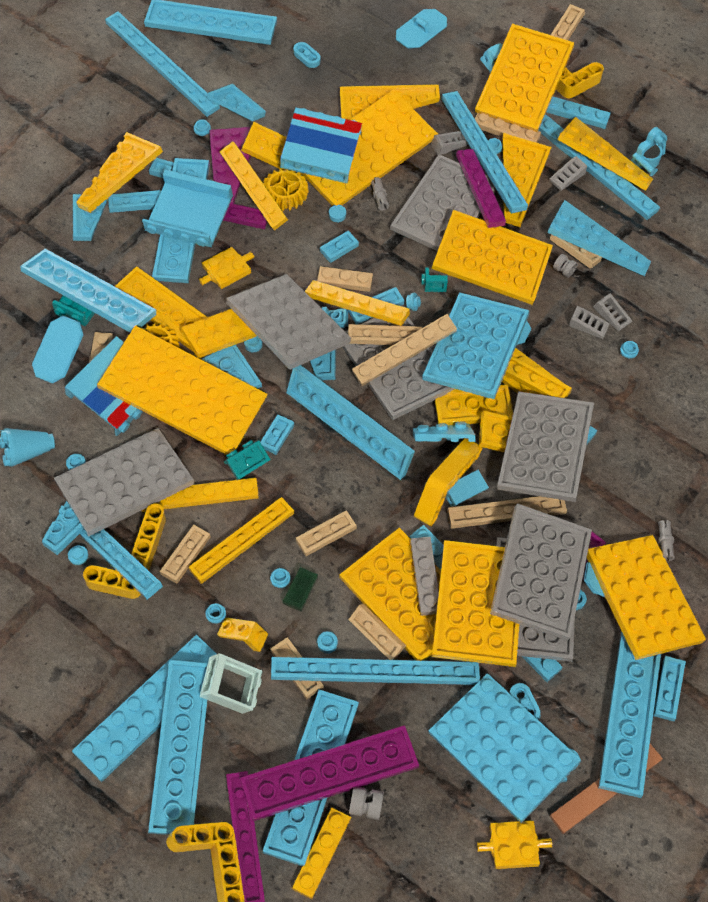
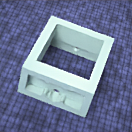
[199,653,262,714]

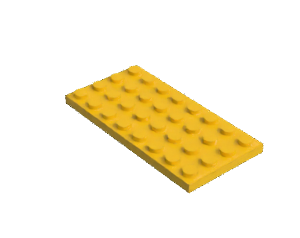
[301,89,438,206]
[97,326,268,455]

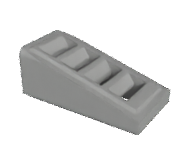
[431,131,469,155]
[549,156,587,191]
[593,293,632,332]
[569,306,610,339]

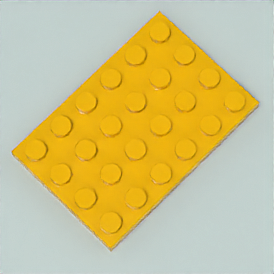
[475,24,574,132]
[431,210,553,305]
[339,527,441,661]
[586,535,706,660]
[432,540,519,667]

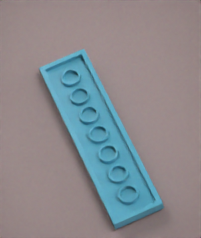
[144,0,277,45]
[152,158,210,283]
[20,249,156,333]
[286,365,415,480]
[598,631,661,798]
[72,635,216,782]
[148,660,208,836]
[263,690,359,866]

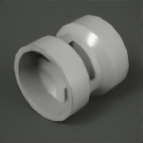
[553,253,578,278]

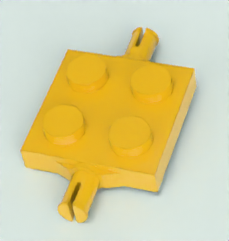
[199,247,254,289]
[477,821,552,869]

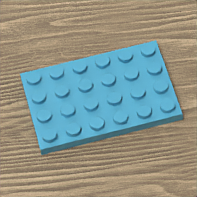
[422,293,529,399]
[428,673,581,823]

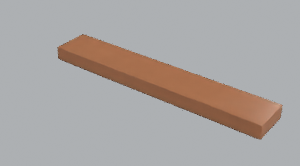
[550,744,663,834]

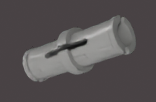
[371,177,389,211]
[658,520,675,561]

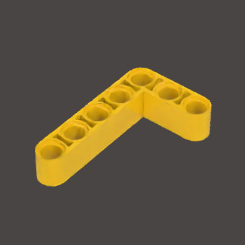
[556,62,604,98]
[414,438,483,527]
[83,504,166,599]
[166,822,245,902]

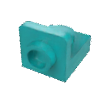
[421,267,448,292]

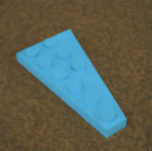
[547,200,651,276]

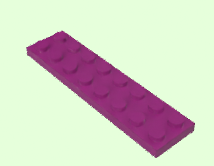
[240,725,419,821]

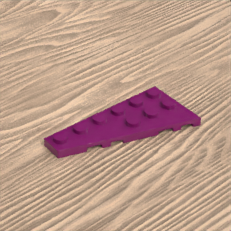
[210,127,251,206]

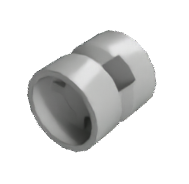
[349,787,384,820]

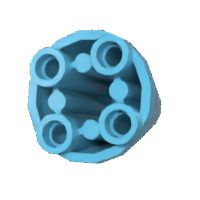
[0,428,55,467]

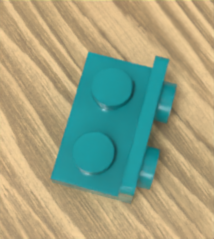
[52,295,95,327]
[223,440,271,480]

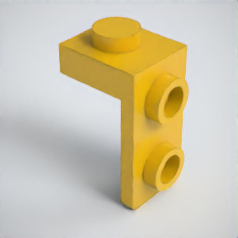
[217,618,268,652]

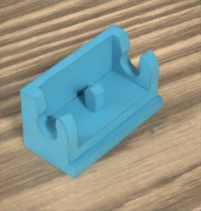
[446,470,489,507]

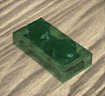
[283,567,318,612]

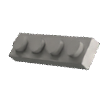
[410,537,439,616]

